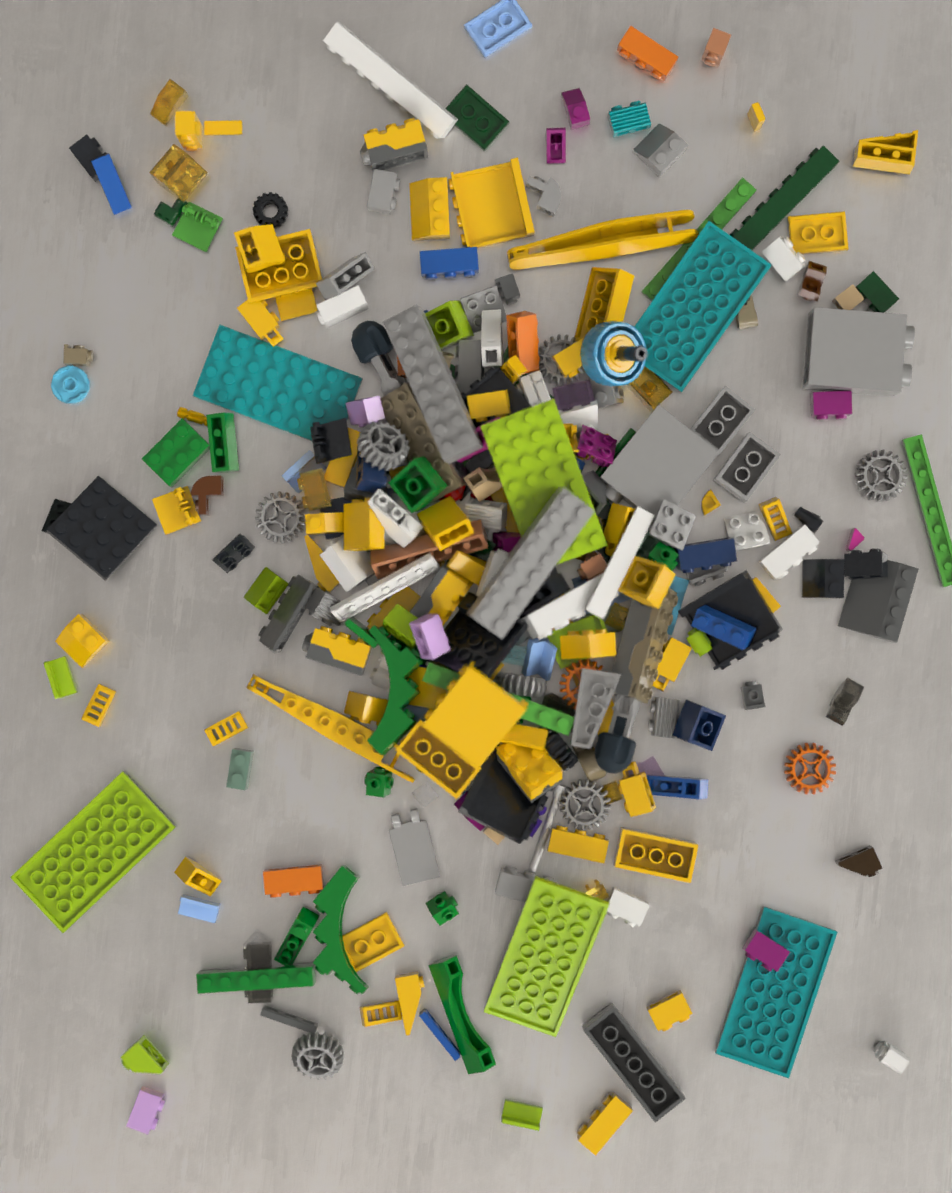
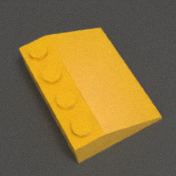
[235,229,322,303]

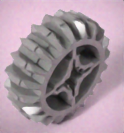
[538,334,585,386]
[357,420,409,471]
[855,450,908,502]
[255,491,306,543]
[495,672,547,698]
[559,779,611,831]
[291,1031,344,1080]

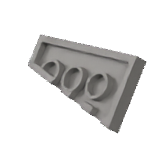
[571,668,621,749]

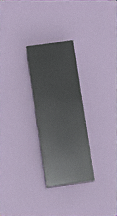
[260,1005,318,1034]

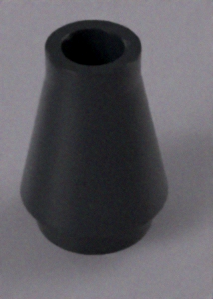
[794,507,823,533]

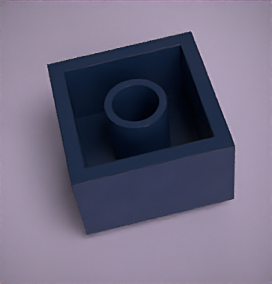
[672,700,726,751]

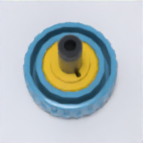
[581,321,647,386]

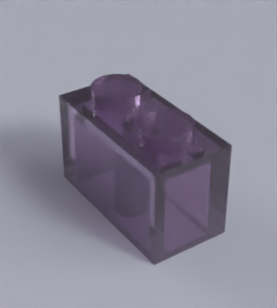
[552,379,595,412]

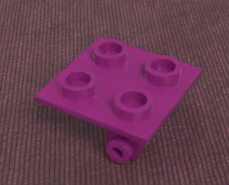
[575,425,617,468]

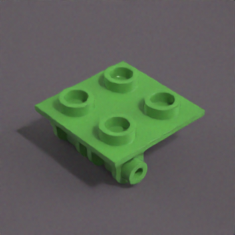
[172,201,223,252]

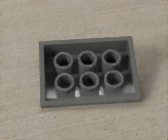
[838,560,919,643]
[258,575,319,653]

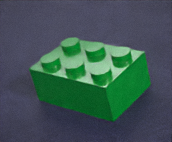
[142,418,210,487]

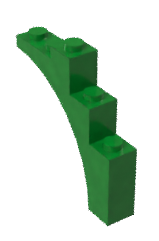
[367,625,423,755]
[313,865,369,995]

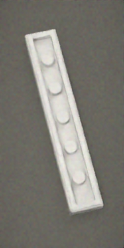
[585,507,655,619]
[330,553,440,623]

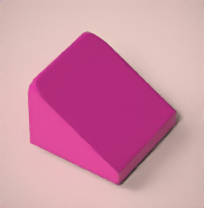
[845,528,865,551]

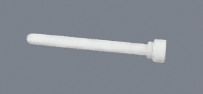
[529,784,567,872]

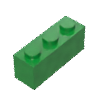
[206,413,239,473]

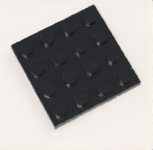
[47,475,157,581]
[425,609,528,679]

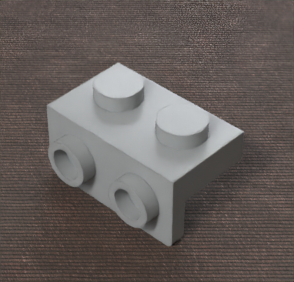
[588,376,624,409]

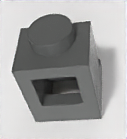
[495,273,520,305]
[741,681,766,710]

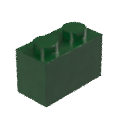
[856,271,899,313]

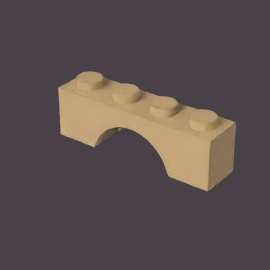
[464,467,502,502]

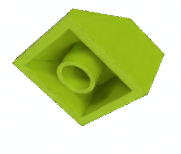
[425,300,474,349]
[120,1035,169,1074]

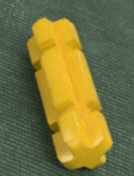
[177,407,208,427]

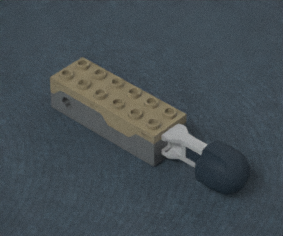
[351,320,468,503]
[595,588,678,773]

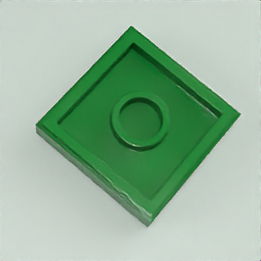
[344,616,379,648]

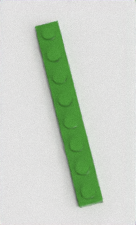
[641,177,757,302]
[902,434,952,587]
[422,662,575,736]

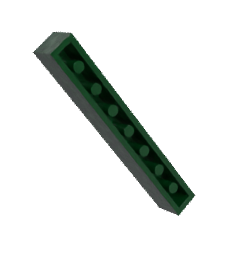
[730,145,840,250]

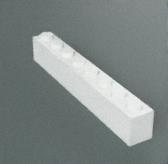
[323,22,458,139]

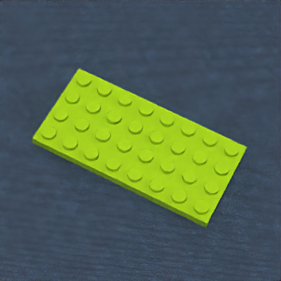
[480,399,608,565]
[10,771,176,933]
[484,876,609,1037]

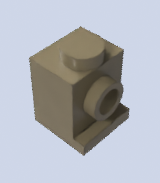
[63,344,93,367]

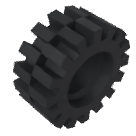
[253,192,288,229]

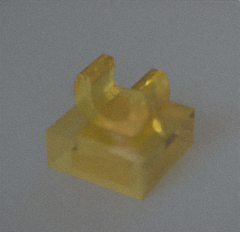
[585,880,609,900]

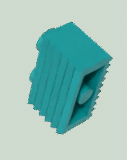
[608,101,651,137]

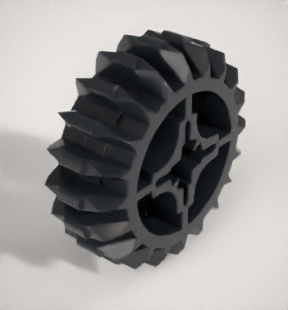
[539,726,578,771]

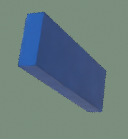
[91,153,132,215]
[419,1009,461,1061]

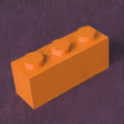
[617,26,679,81]
[506,311,540,374]
[263,864,324,898]

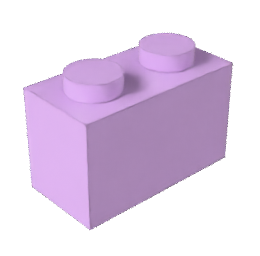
[346,396,385,428]
[409,613,450,660]
[126,1086,165,1134]

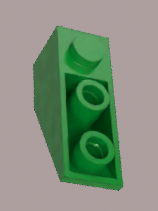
[273,907,319,966]

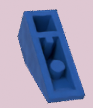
[646,775,709,799]

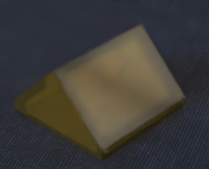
[626,366,673,413]

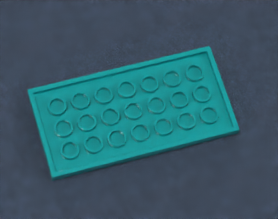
[634,221,772,392]
[193,325,363,441]
[715,906,838,1078]

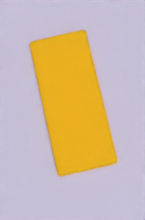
[204,120,242,135]

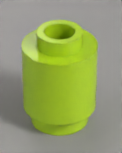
[686,628,713,657]

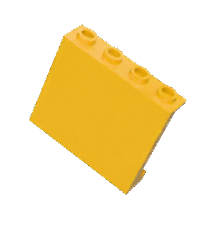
[448,157,535,248]
[423,661,528,767]

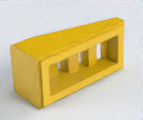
[500,355,527,383]
[759,497,793,541]
[81,684,116,727]
[204,711,248,746]
[359,1000,402,1027]

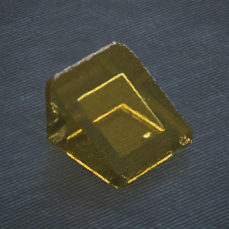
[605,602,629,631]
[600,780,623,804]

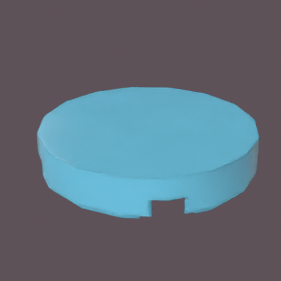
[51,366,90,404]

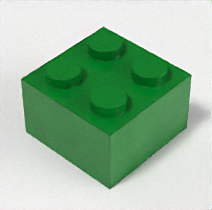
[388,456,448,513]

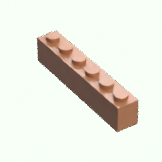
[371,519,488,579]

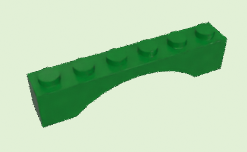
[428,955,496,1074]
[196,963,316,994]

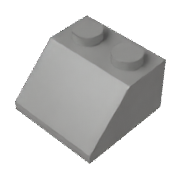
[632,123,688,177]

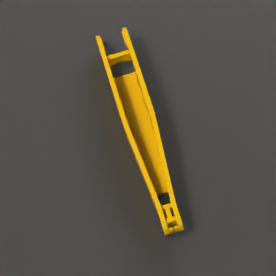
[507,210,699,270]
[246,674,415,783]

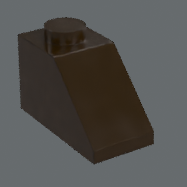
[835,845,883,877]

